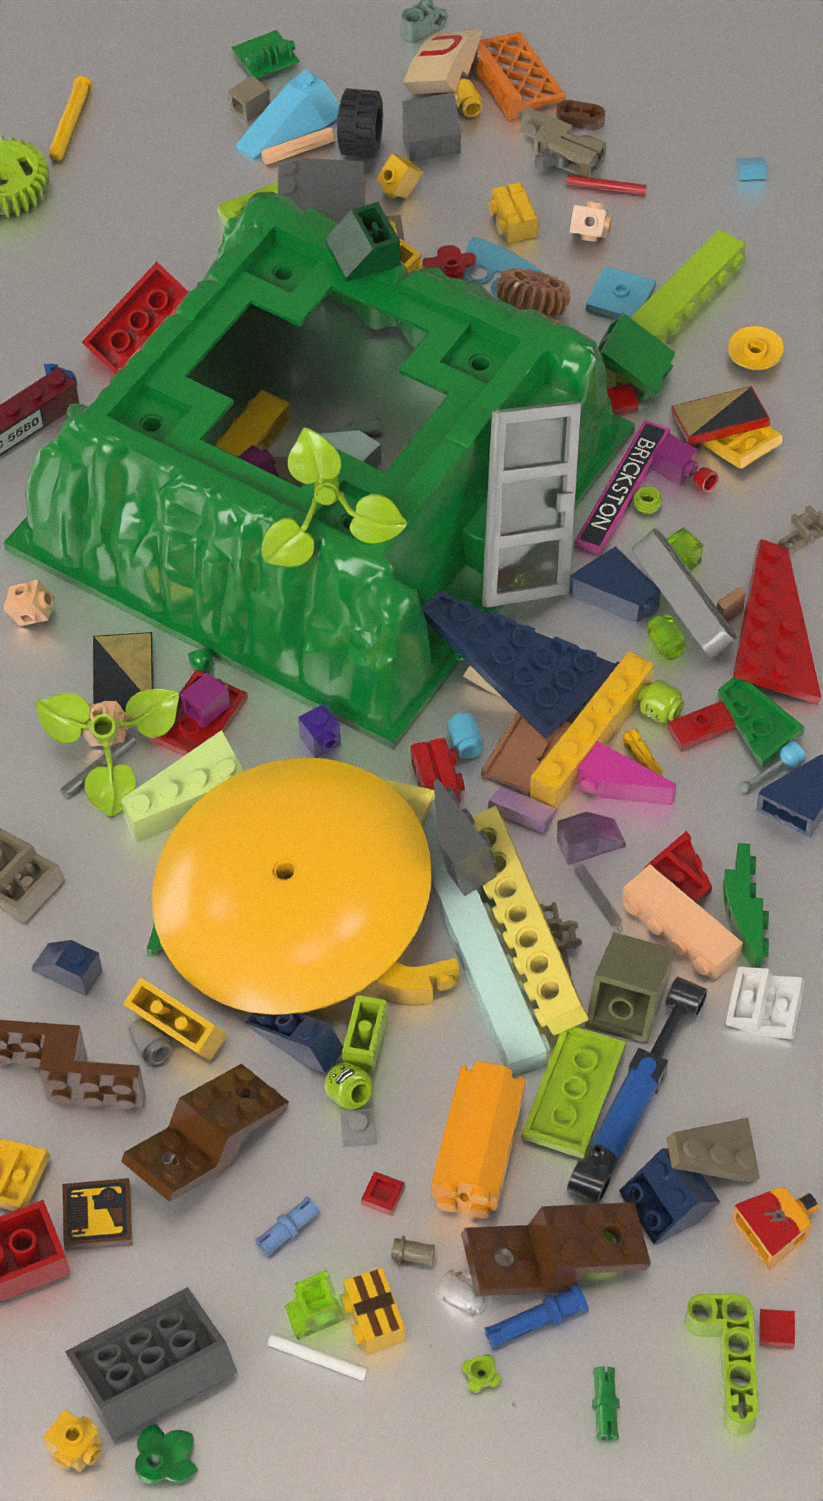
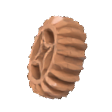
[496,268,571,317]

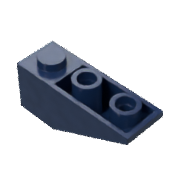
[245,1013,343,1073]

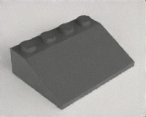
[278,158,365,223]
[65,1287,238,1439]

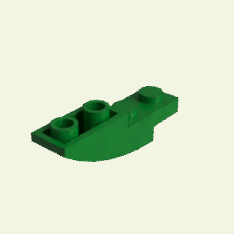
[723,843,769,968]

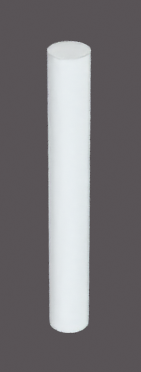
[268,1333,369,1381]

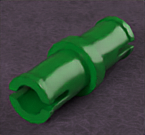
[592,1366,620,1442]

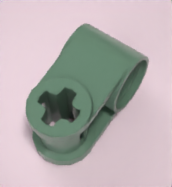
[401,0,448,43]

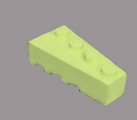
[121,730,244,842]

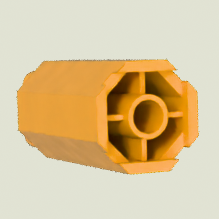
[431,1061,526,1219]

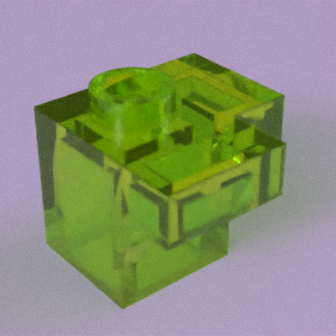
[284,1270,346,1340]

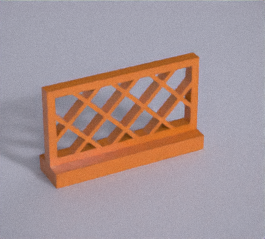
[471,32,566,120]

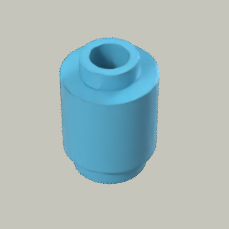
[447,712,484,759]

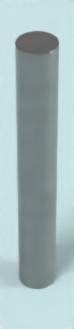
[60,734,136,799]

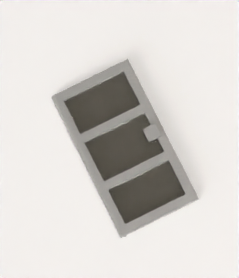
[482,401,581,607]

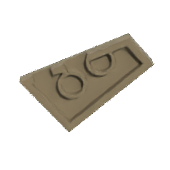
[666,1118,760,1183]

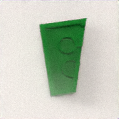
[717,677,805,768]

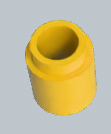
[449,79,483,118]

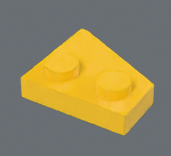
[0,1138,50,1211]

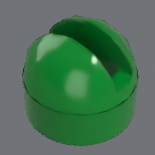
[187,648,213,672]

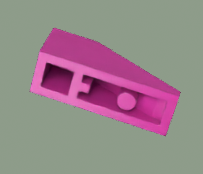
[577,742,677,805]

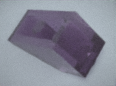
[557,811,626,865]

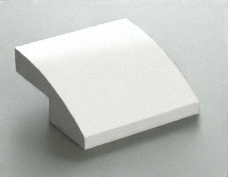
[726,967,805,1039]

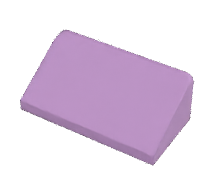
[488,787,557,834]

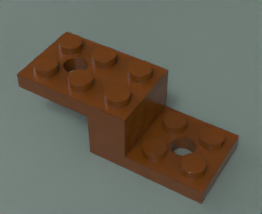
[0,1020,146,1109]
[121,1064,289,1202]
[461,1202,651,1297]

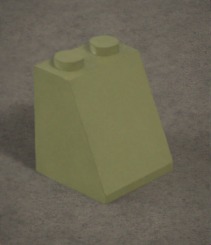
[585,932,675,1043]

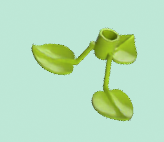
[262,427,407,567]
[36,688,179,817]

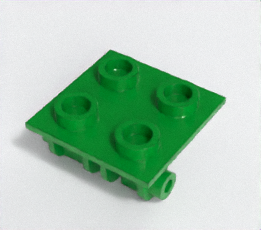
[231,30,300,79]

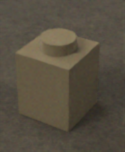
[228,76,270,122]

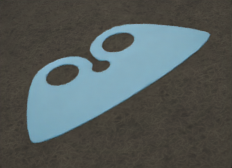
[464,238,545,297]

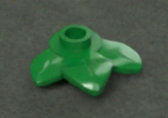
[135,1424,198,1485]

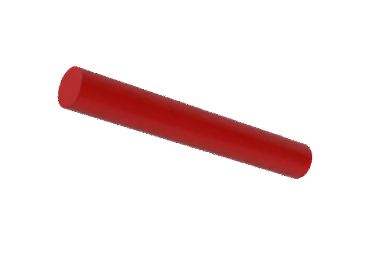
[567,175,647,196]

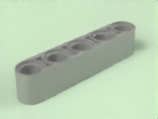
[632,529,737,658]

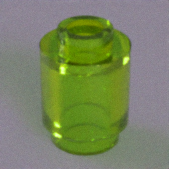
[646,615,686,660]

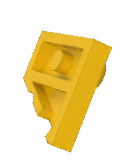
[703,426,782,469]

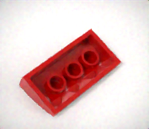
[81,261,189,374]

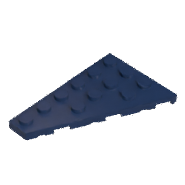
[421,591,620,740]

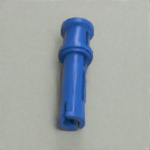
[484,1283,589,1349]

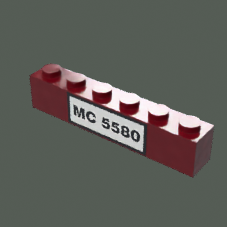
[0,367,80,456]

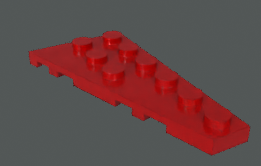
[733,539,822,705]

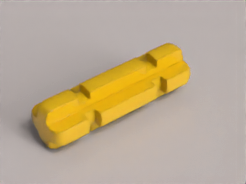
[623,729,663,776]

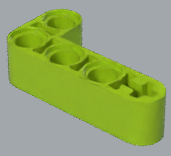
[685,1294,758,1436]

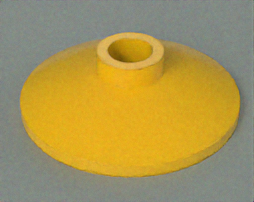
[728,326,784,370]

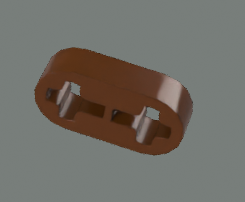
[556,100,605,130]

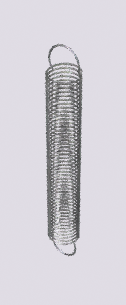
[573,860,623,932]

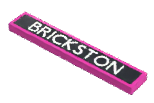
[574,420,670,556]

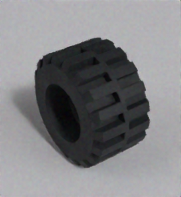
[337,88,383,158]

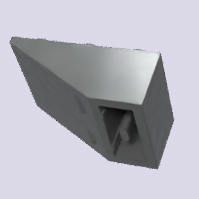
[434,779,496,896]

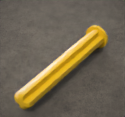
[48,76,93,161]

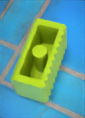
[342,995,388,1075]

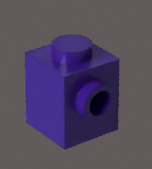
[298,704,341,758]

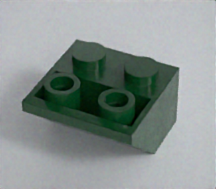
[325,202,401,282]

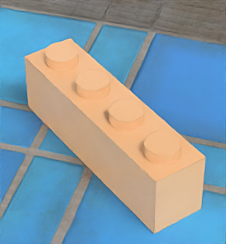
[622,864,743,982]

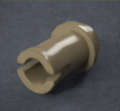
[391,1236,435,1266]

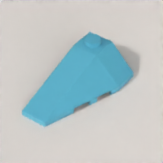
[236,69,339,160]

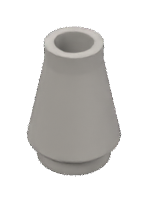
[129,1019,172,1065]

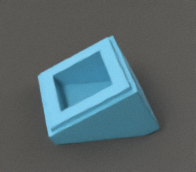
[737,157,767,180]

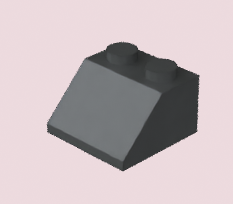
[402,92,461,161]

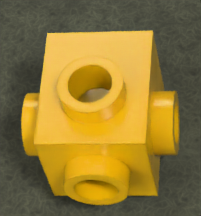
[43,1409,102,1473]

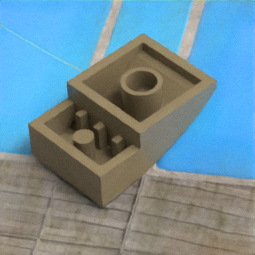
[0,828,65,924]

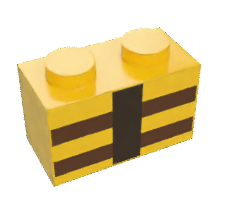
[339,1267,406,1354]

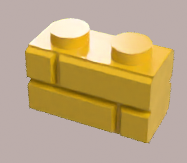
[488,182,539,244]

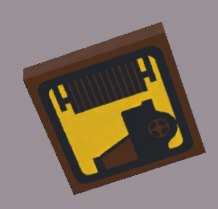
[62,1178,132,1250]

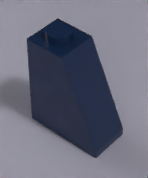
[569,546,661,623]
[756,755,823,838]

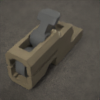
[521,107,606,178]

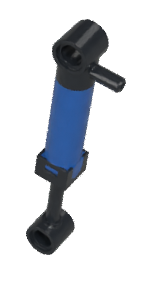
[567,976,708,1204]

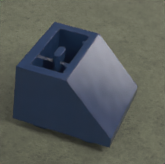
[619,1148,720,1244]

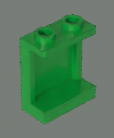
[598,313,675,402]

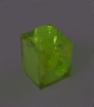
[666,527,703,572]

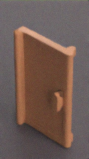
[481,712,571,795]

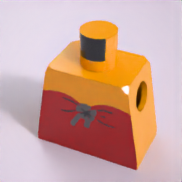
[732,1187,819,1270]

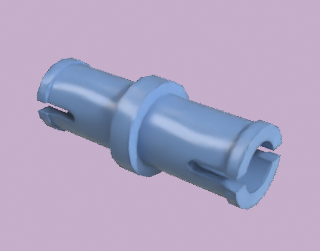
[255,1196,320,1257]

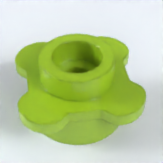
[462,1354,501,1393]

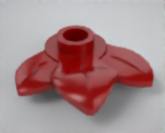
[422,245,476,280]

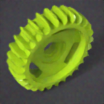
[0,136,49,219]

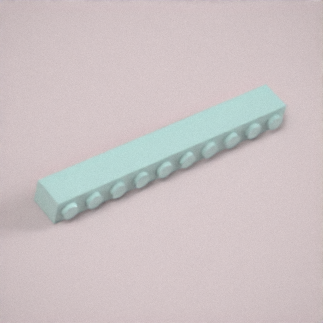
[423,798,550,1077]

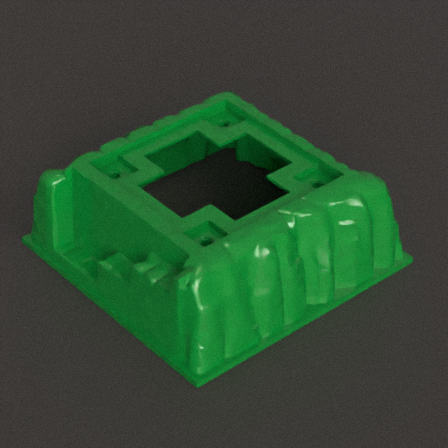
[3,192,635,750]

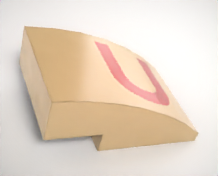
[403,29,482,94]

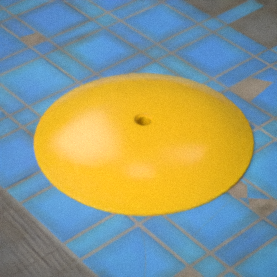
[152,757,432,1015]

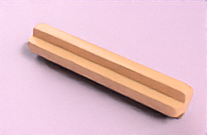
[261,127,335,165]

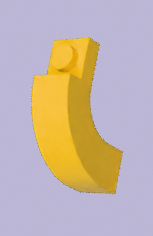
[367,957,460,1005]

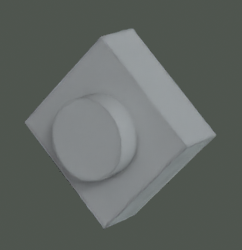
[340,1108,376,1147]

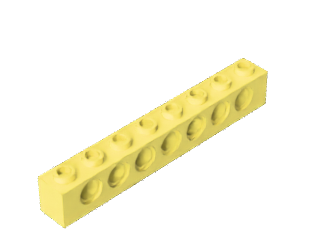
[472,806,589,1036]

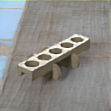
[778,505,823,555]
[540,902,582,976]

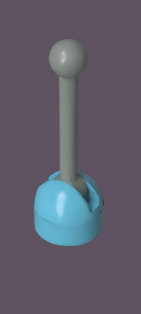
[739,741,806,793]

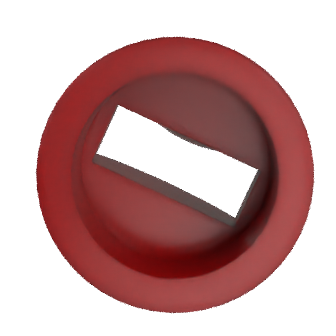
[693,467,718,493]

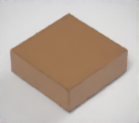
[717,587,746,622]

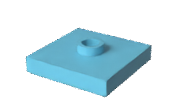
[586,266,656,319]

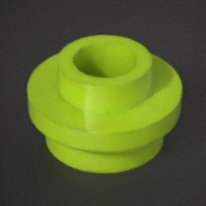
[633,486,662,513]

